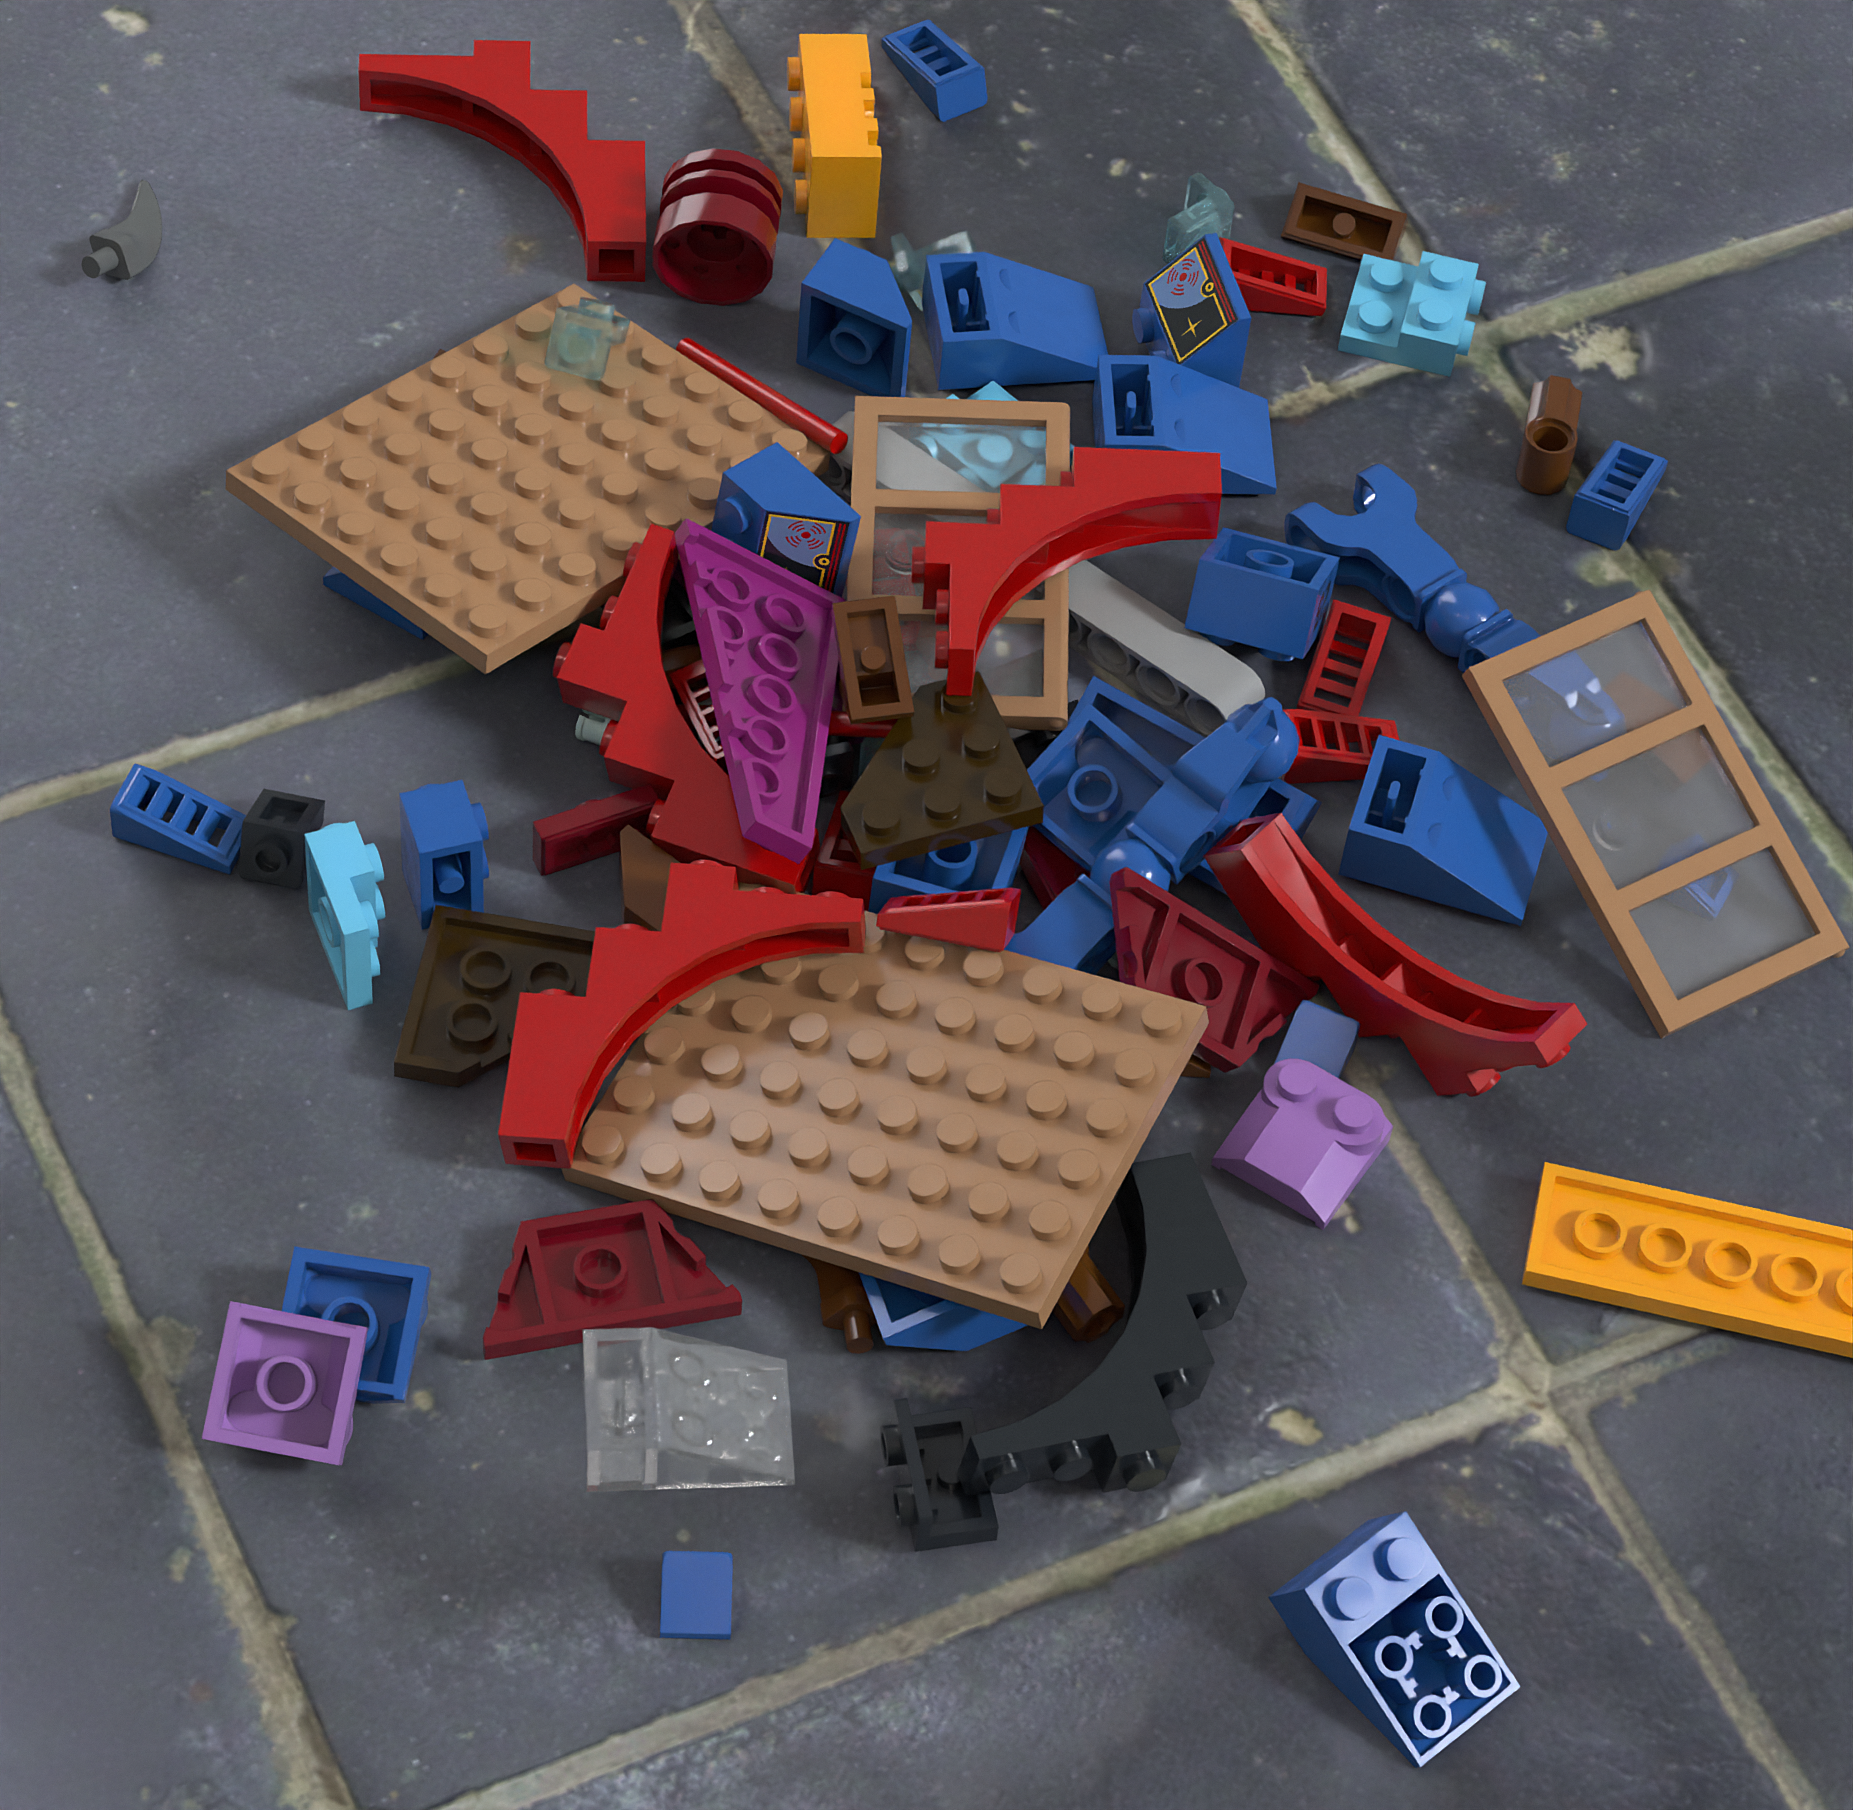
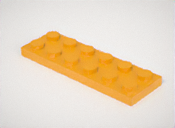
[1522,1162,1853,1358]

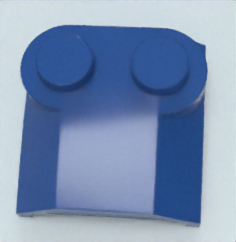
[1027,703,1172,874]
[282,1246,432,1404]

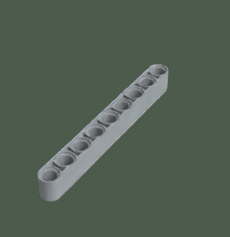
[817,411,1265,737]

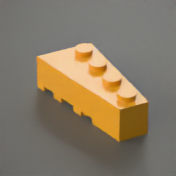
[787,34,882,238]

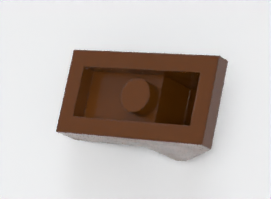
[831,595,914,725]

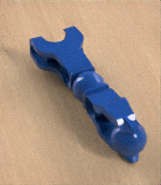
[1284,464,1625,783]
[1004,697,1300,975]

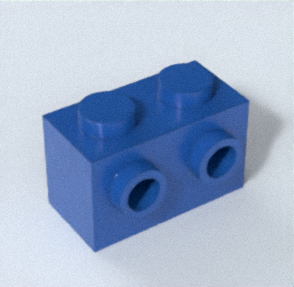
[399,780,489,930]

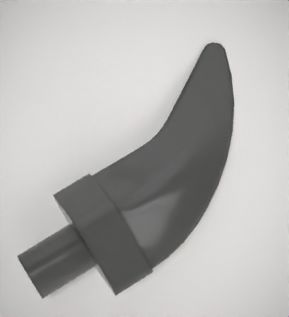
[81,180,162,280]

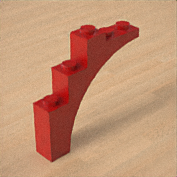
[358,40,646,282]
[911,447,1222,696]
[553,524,820,894]
[1203,813,1587,1097]
[498,860,866,1169]

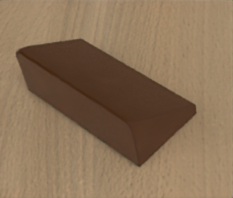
[1281,182,1408,261]

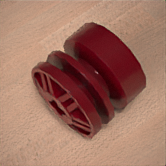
[652,148,783,306]

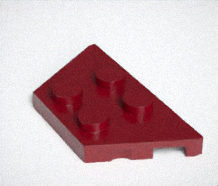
[1109,867,1319,1073]
[483,1199,742,1360]

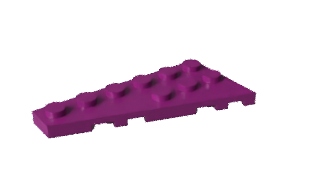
[675,518,847,864]

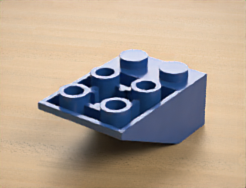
[922,252,1108,390]
[1092,355,1277,494]
[1338,735,1548,926]
[1268,1511,1520,1768]

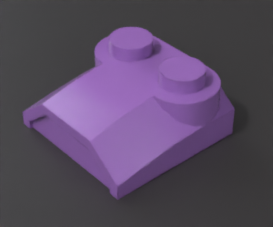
[1211,1059,1393,1230]
[202,1301,368,1465]

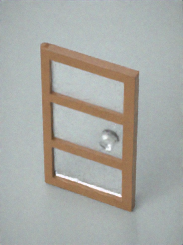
[842,396,1070,731]
[1462,590,1850,1039]

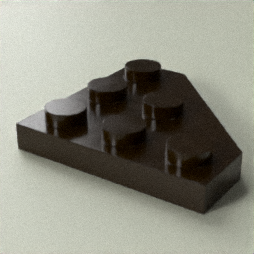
[840,671,1044,870]
[394,905,595,1088]

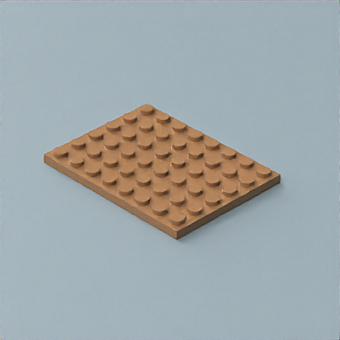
[226,284,830,675]
[561,882,1209,1329]

